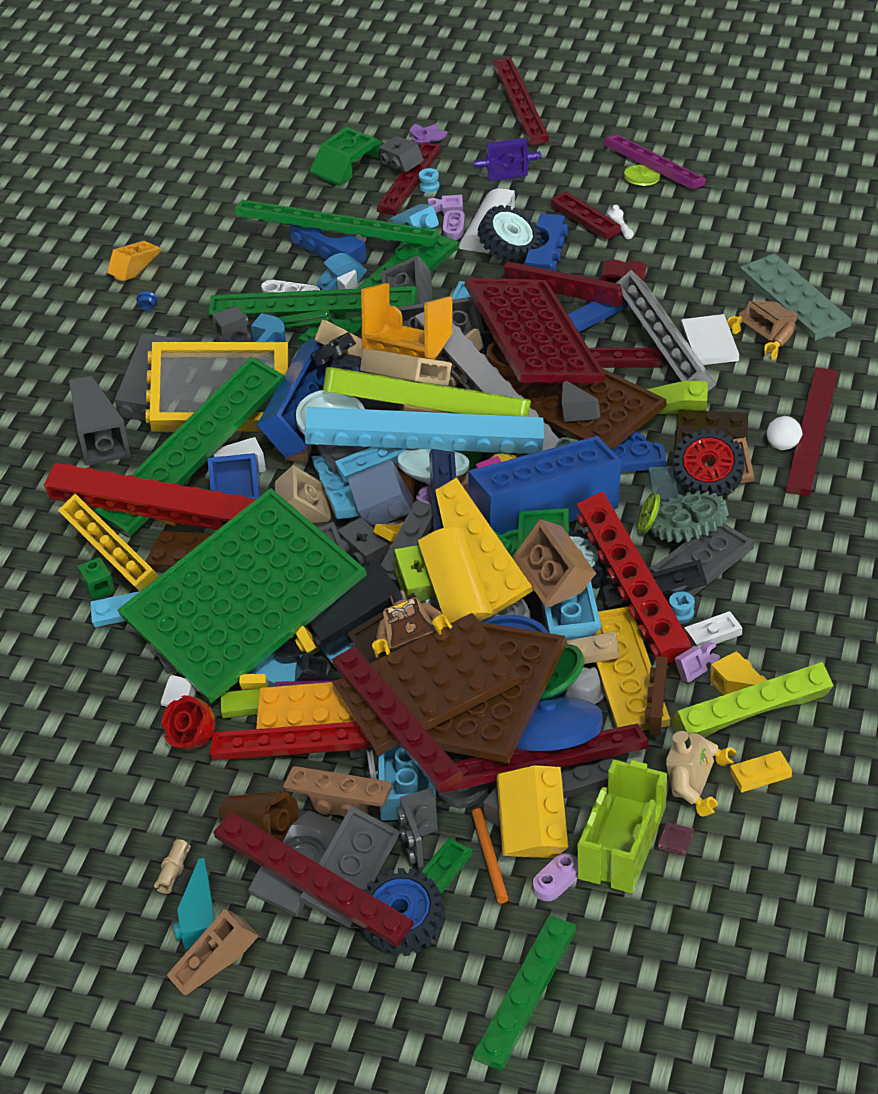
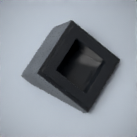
[295,652,327,681]

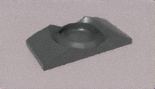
[248,810,341,917]

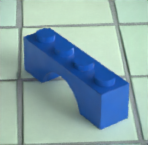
[525,214,568,271]
[289,224,367,264]

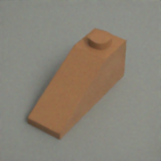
[167,909,259,995]

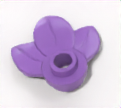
[410,124,447,146]

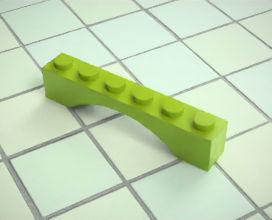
[671,662,834,738]

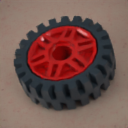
[673,429,744,497]

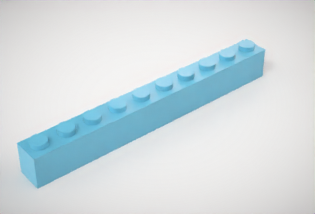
[305,407,544,454]

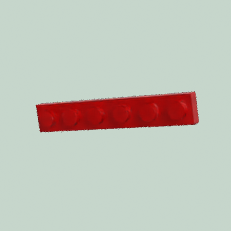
[210,722,370,760]

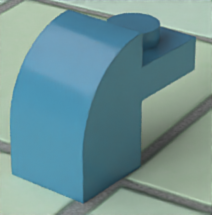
[316,253,367,290]
[251,313,286,361]

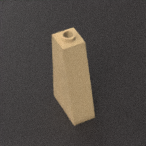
[360,348,452,386]

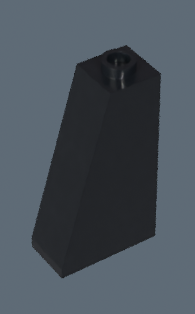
[311,561,400,656]

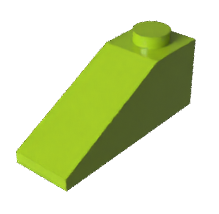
[646,381,708,415]

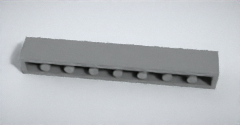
[617,270,716,391]

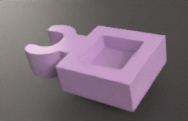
[428,195,463,214]
[675,641,720,683]

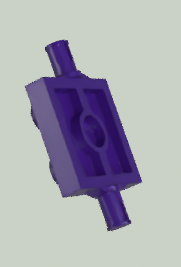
[473,138,541,181]

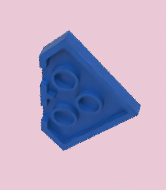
[612,431,666,472]

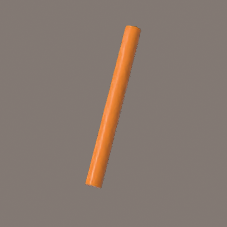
[472,808,508,904]

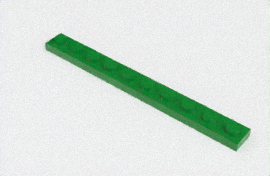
[235,200,440,247]
[209,286,418,318]

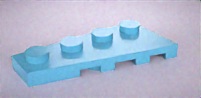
[312,455,361,519]

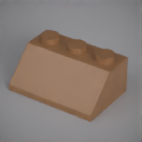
[512,519,596,607]

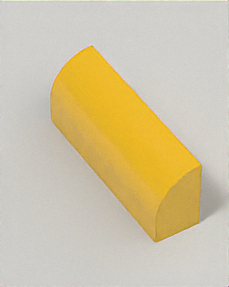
[418,527,493,623]

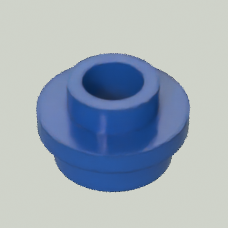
[136,291,158,310]

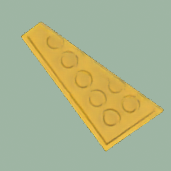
[435,478,533,619]

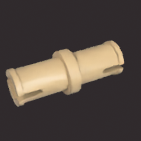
[154,840,191,894]

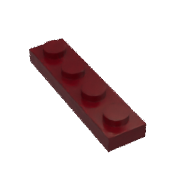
[550,191,621,240]

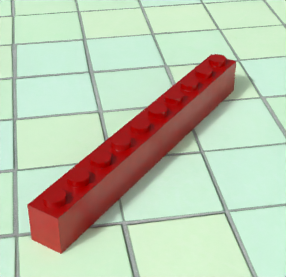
[43,463,256,530]

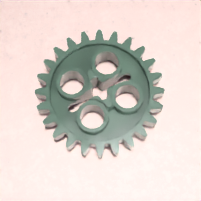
[651,491,729,543]

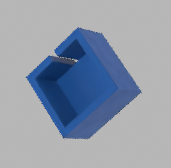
[207,453,262,499]

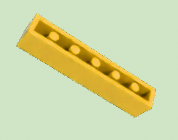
[58,494,159,591]

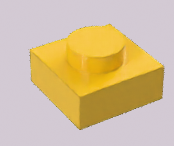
[295,626,320,655]

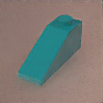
[174,858,215,950]

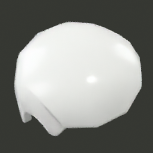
[767,416,803,450]

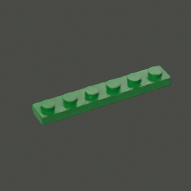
[474,915,576,1071]

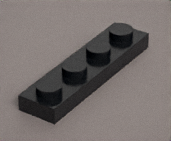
[603,559,707,610]

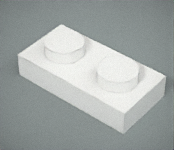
[684,611,742,648]

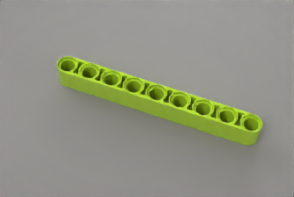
[323,367,531,417]

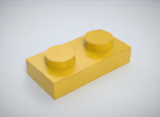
[730,751,792,793]

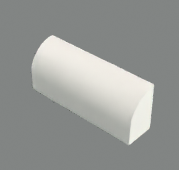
[459,189,515,254]

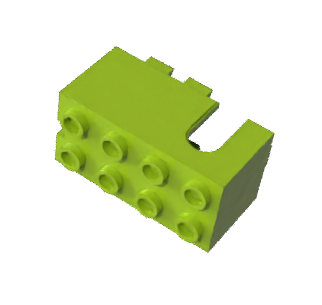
[578,759,667,894]

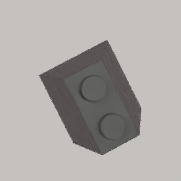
[115,333,190,421]
[69,376,131,466]

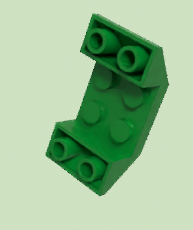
[310,127,384,186]

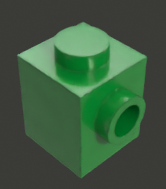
[77,557,115,601]

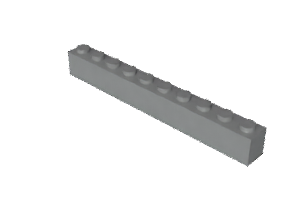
[415,312,560,455]

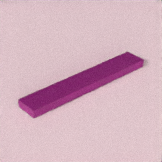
[603,134,706,189]

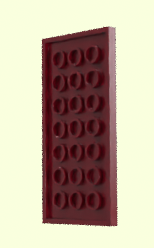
[464,278,606,384]

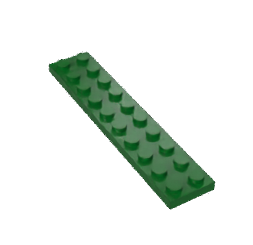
[298,234,459,345]
[95,357,286,537]

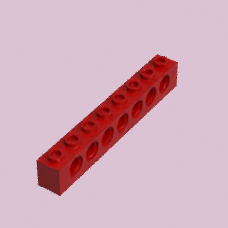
[576,491,692,665]

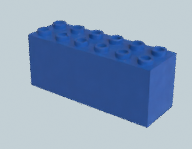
[468,436,621,535]

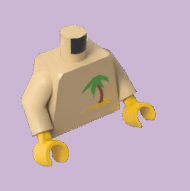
[666,731,737,817]

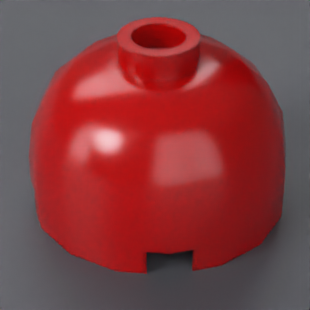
[161,695,216,750]

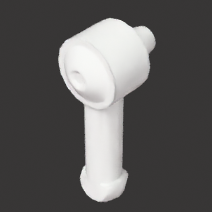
[608,205,634,240]

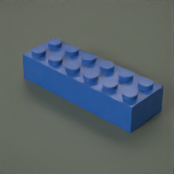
[257,338,334,458]

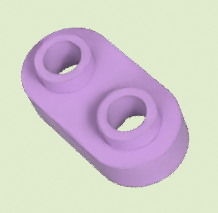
[443,210,465,241]
[533,853,578,901]

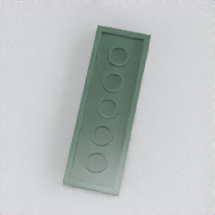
[739,253,852,341]

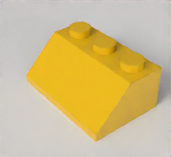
[496,765,568,859]

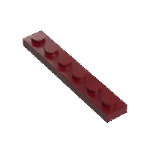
[504,262,623,307]

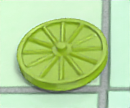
[624,165,660,186]
[637,492,660,535]

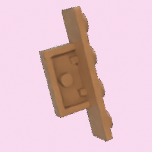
[283,766,393,817]

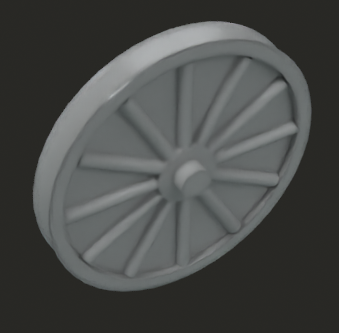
[366,749,378,779]

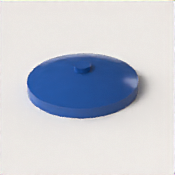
[516,697,603,751]

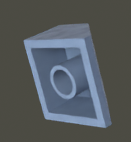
[348,460,413,528]

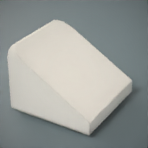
[337,270,358,289]
[161,675,196,707]

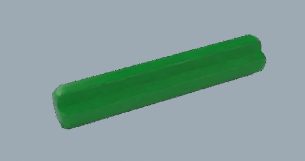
[277,309,331,329]

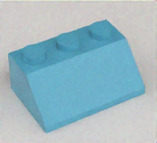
[539,581,601,640]

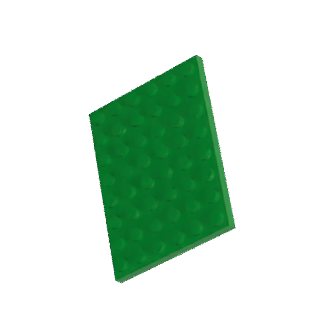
[117,488,367,703]

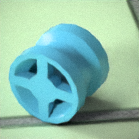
[419,168,439,193]
[669,591,695,624]

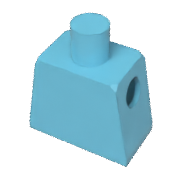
[389,204,439,229]

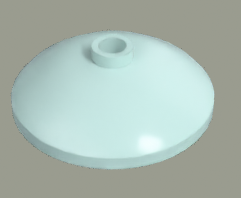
[296,390,365,435]
[397,449,469,485]

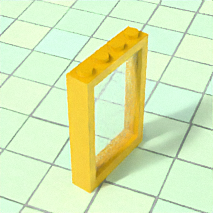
[146,342,288,432]

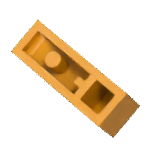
[107,241,161,281]

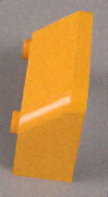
[361,283,452,360]

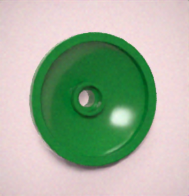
[539,644,585,701]

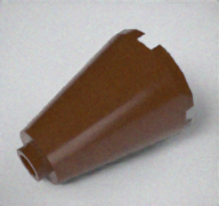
[219,791,299,842]

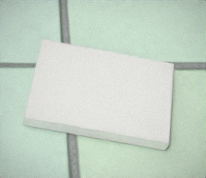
[681,314,739,365]

